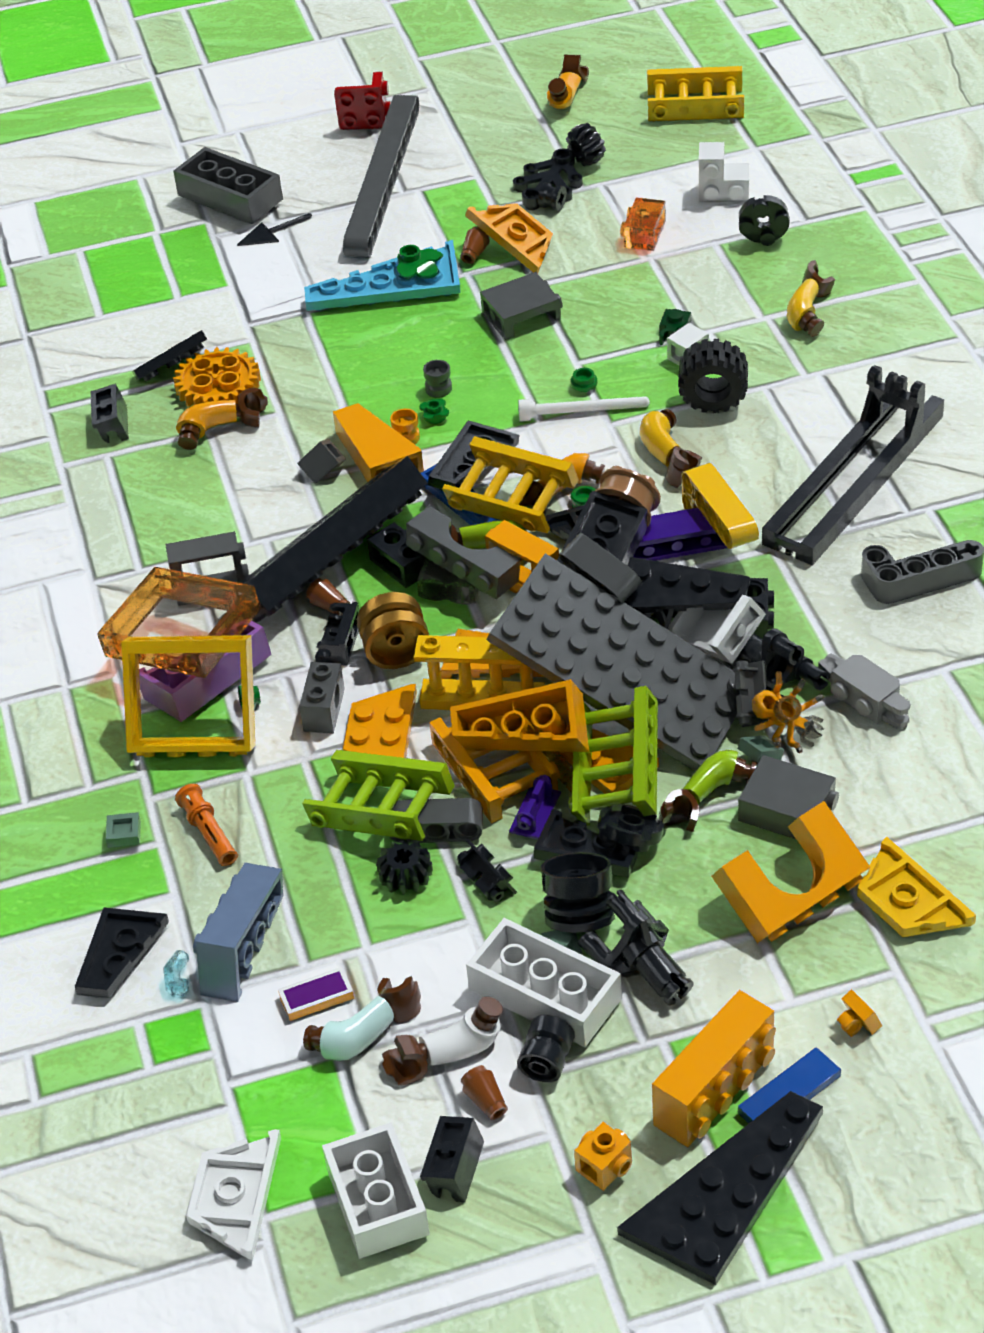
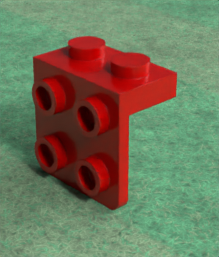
[334,71,391,130]

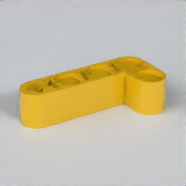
[682,463,759,549]

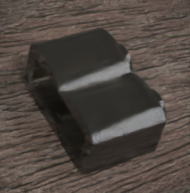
[417,557,479,604]

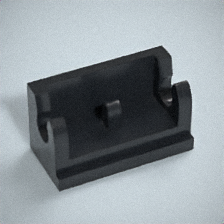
[90,383,129,443]
[315,602,359,665]
[420,1116,485,1202]

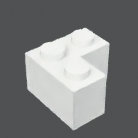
[699,142,749,202]

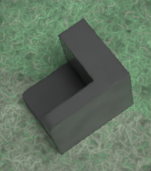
[297,439,346,483]

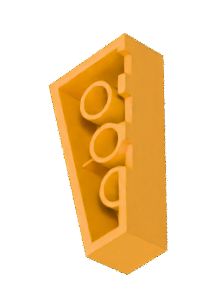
[450,679,589,752]

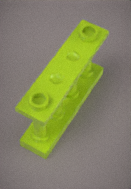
[569,686,658,826]
[302,750,455,841]

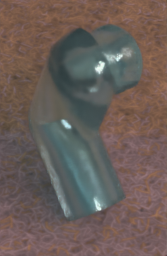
[163,950,189,997]

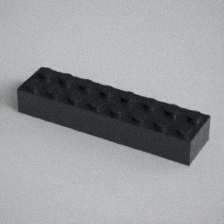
[223,456,428,623]

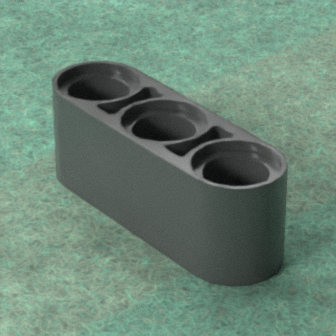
[558,533,642,604]
[390,798,483,843]

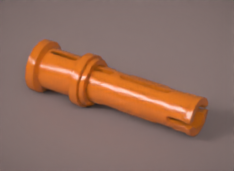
[175,784,238,866]

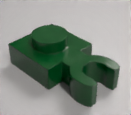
[659,309,692,345]

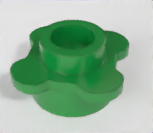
[419,399,449,424]

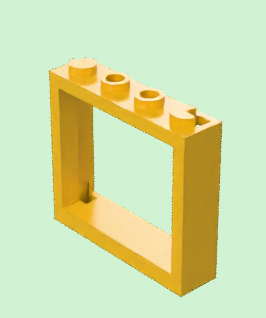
[121,635,256,758]

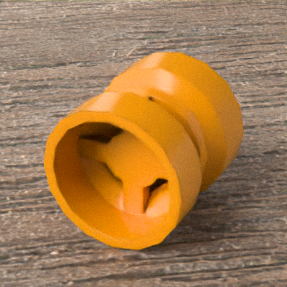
[390,408,420,444]

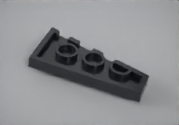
[428,420,520,491]
[624,557,750,613]

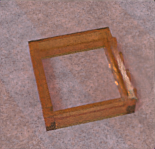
[97,567,261,678]

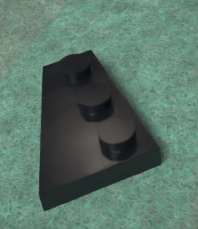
[132,330,207,382]

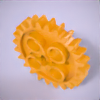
[173,347,261,406]

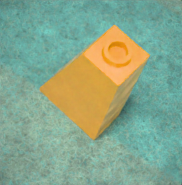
[333,403,424,482]

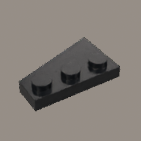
[534,809,638,878]
[75,907,169,998]

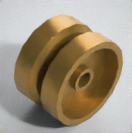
[356,592,429,669]

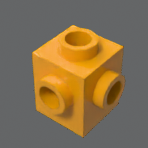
[574,1122,632,1191]

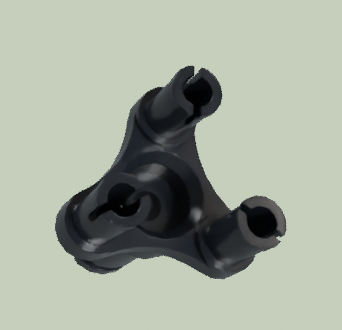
[736,628,830,699]
[578,889,694,1006]

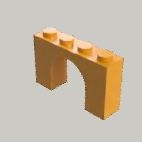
[711,801,870,944]

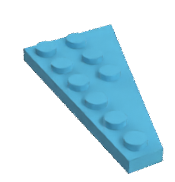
[304,240,461,311]

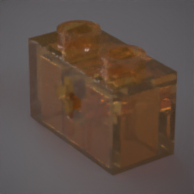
[620,197,666,251]

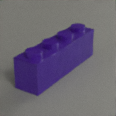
[633,508,727,561]

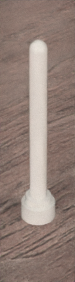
[518,396,650,422]

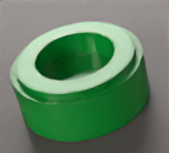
[571,485,596,508]

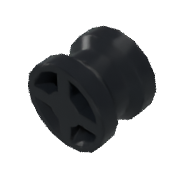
[538,182,567,211]

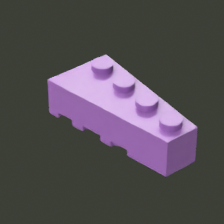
[139,617,272,722]

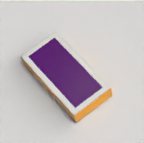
[278,967,354,1021]

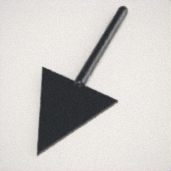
[237,213,312,246]

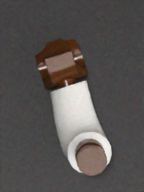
[382,996,503,1085]

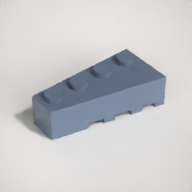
[193,862,284,1002]

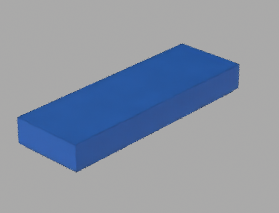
[738,1047,841,1123]

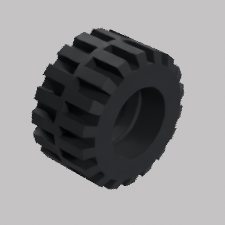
[678,339,748,413]

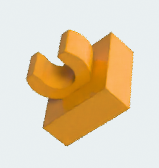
[837,989,882,1037]

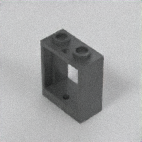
[165,531,249,606]

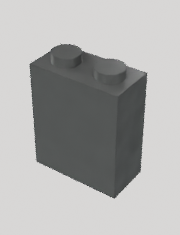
[738,755,839,839]

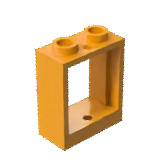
[485,520,559,594]

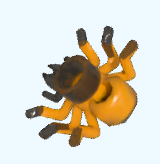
[752,671,824,753]

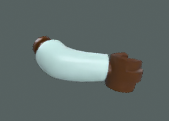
[303,975,421,1061]

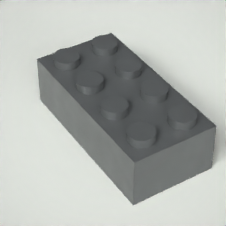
[173,147,283,224]

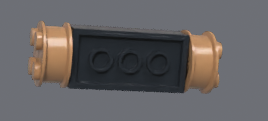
[557,466,661,566]

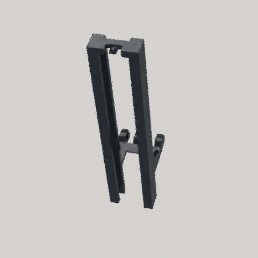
[762,365,945,566]

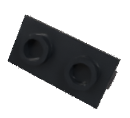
[457,838,517,902]

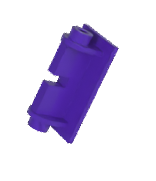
[509,775,561,839]

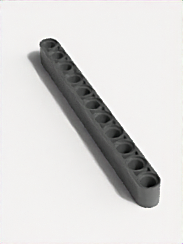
[343,95,419,257]

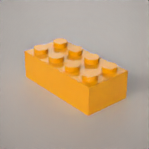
[652,990,776,1148]

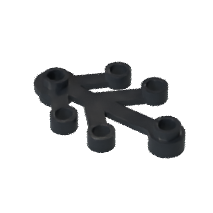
[513,148,583,210]

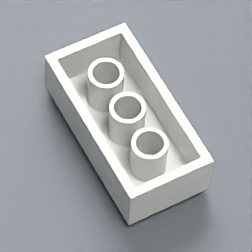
[466,918,622,1047]

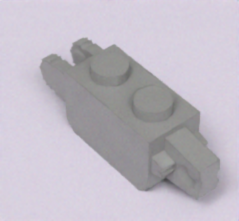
[818,653,911,729]

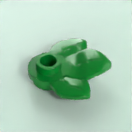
[397,244,443,279]

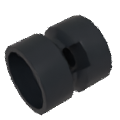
[517,1015,575,1083]

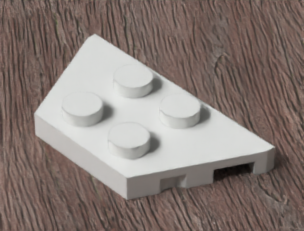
[186,1130,281,1259]

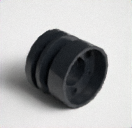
[541,852,615,933]

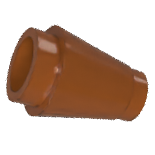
[460,226,490,264]
[306,578,351,615]
[461,1065,508,1120]

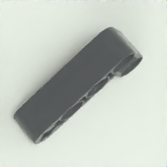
[861,540,984,604]

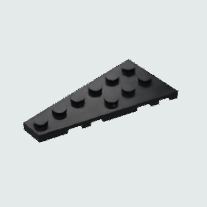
[617,1091,823,1285]

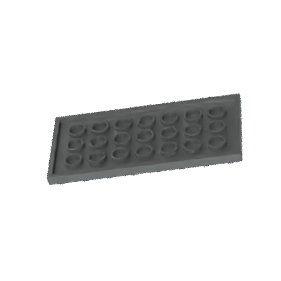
[486,553,740,771]

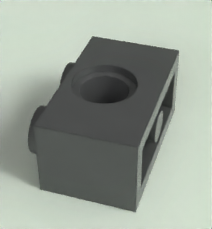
[299,662,345,733]

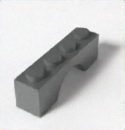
[406,506,520,600]

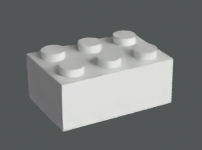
[322,1122,430,1259]

